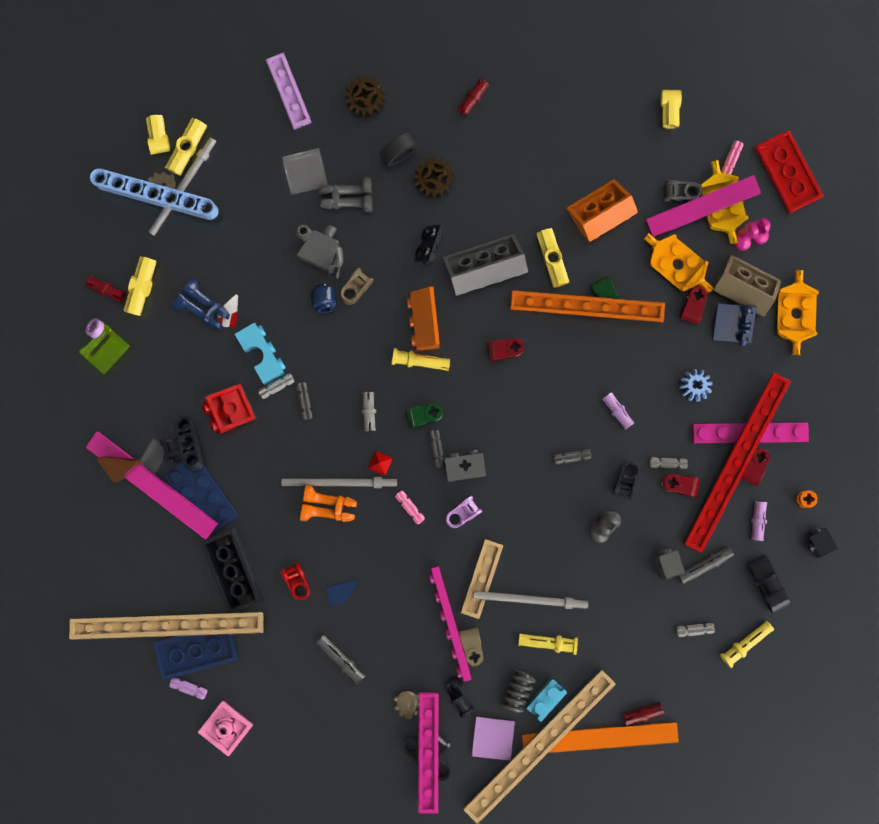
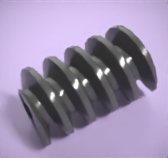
[500,669,536,713]

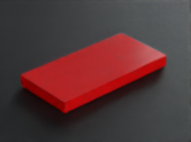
[754,130,824,214]

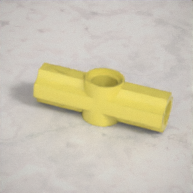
[165,118,207,176]
[536,228,569,288]
[123,256,157,316]

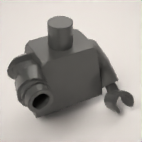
[296,224,344,278]

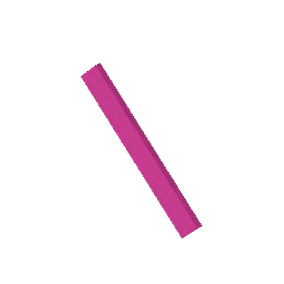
[86,432,219,540]

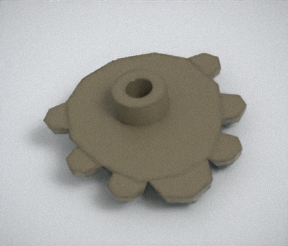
[148,171,176,196]
[393,691,419,720]

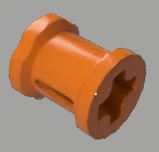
[796,490,818,508]

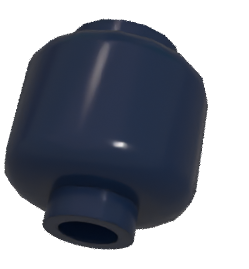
[310,284,337,313]

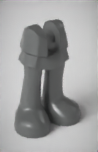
[319,176,373,212]
[590,511,621,543]

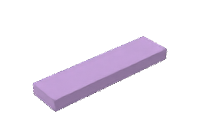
[266,53,311,130]

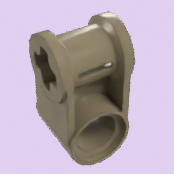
[341,268,374,305]
[459,627,483,666]

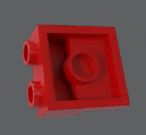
[201,384,255,435]

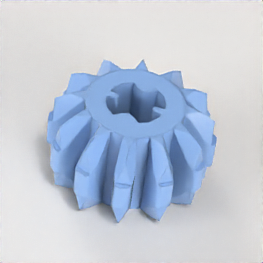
[679,369,713,402]

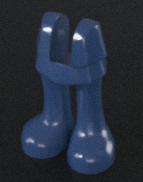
[172,278,230,330]

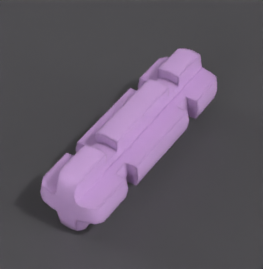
[169,677,207,700]

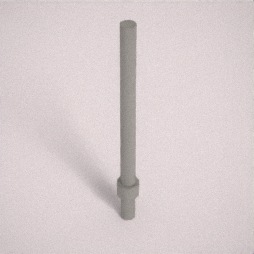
[148,137,217,236]
[282,477,397,488]
[473,591,588,609]

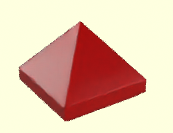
[368,451,393,476]

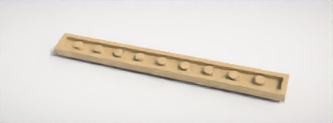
[69,612,263,640]
[463,670,616,824]

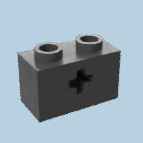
[444,450,486,482]
[653,548,685,579]

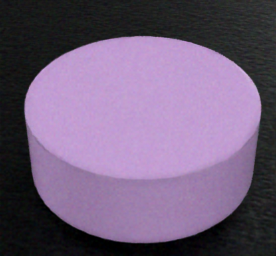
[86,318,104,338]

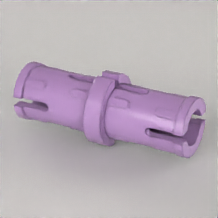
[602,392,635,430]
[751,501,767,541]

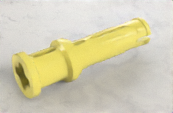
[391,348,450,371]
[720,620,774,668]
[518,633,578,655]

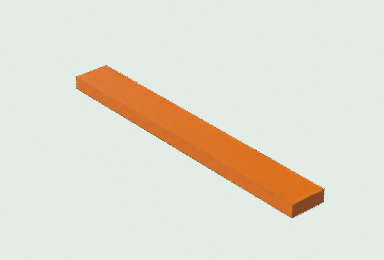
[510,290,665,322]
[522,722,679,753]

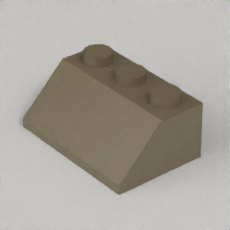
[714,255,781,317]

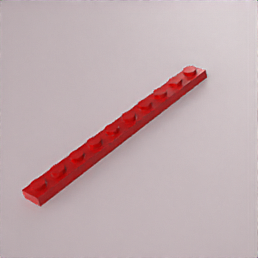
[684,372,791,553]

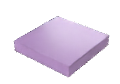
[472,716,515,761]

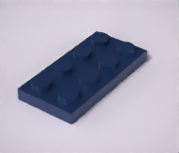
[163,459,239,536]
[153,634,239,681]

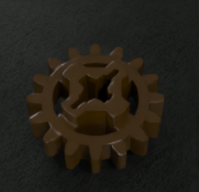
[344,75,385,117]
[414,156,455,199]

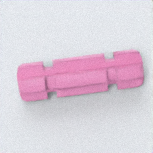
[721,140,743,175]
[395,491,425,524]

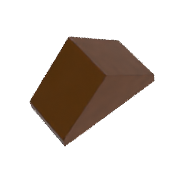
[97,456,142,483]

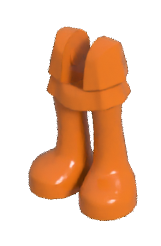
[300,485,357,522]

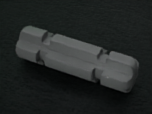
[296,382,312,420]
[429,430,445,468]
[553,449,591,464]

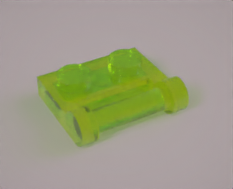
[79,323,130,374]

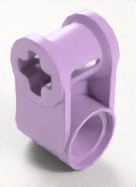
[445,496,482,528]

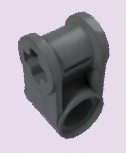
[664,180,701,203]

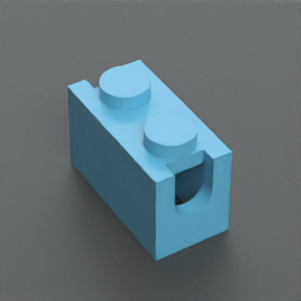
[525,677,567,721]

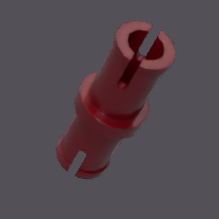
[458,78,489,116]
[85,276,125,303]
[623,703,664,726]

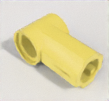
[660,90,682,129]
[146,115,170,155]

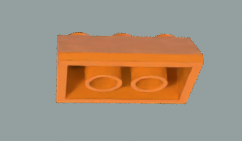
[566,179,638,242]
[407,287,440,351]

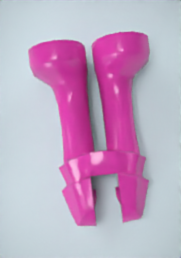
[734,218,771,251]

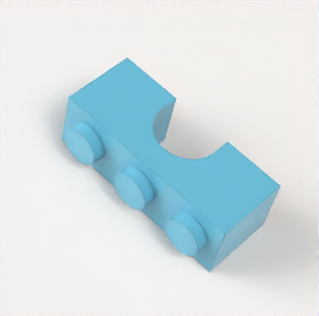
[235,323,286,385]

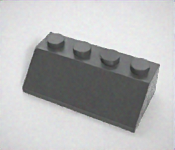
[442,234,528,296]

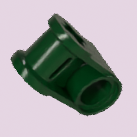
[590,276,620,299]
[405,403,443,429]

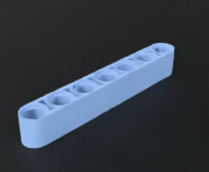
[90,169,218,220]

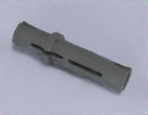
[678,546,734,585]
[316,635,365,685]

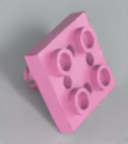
[198,701,254,757]

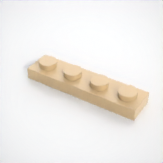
[461,539,503,619]

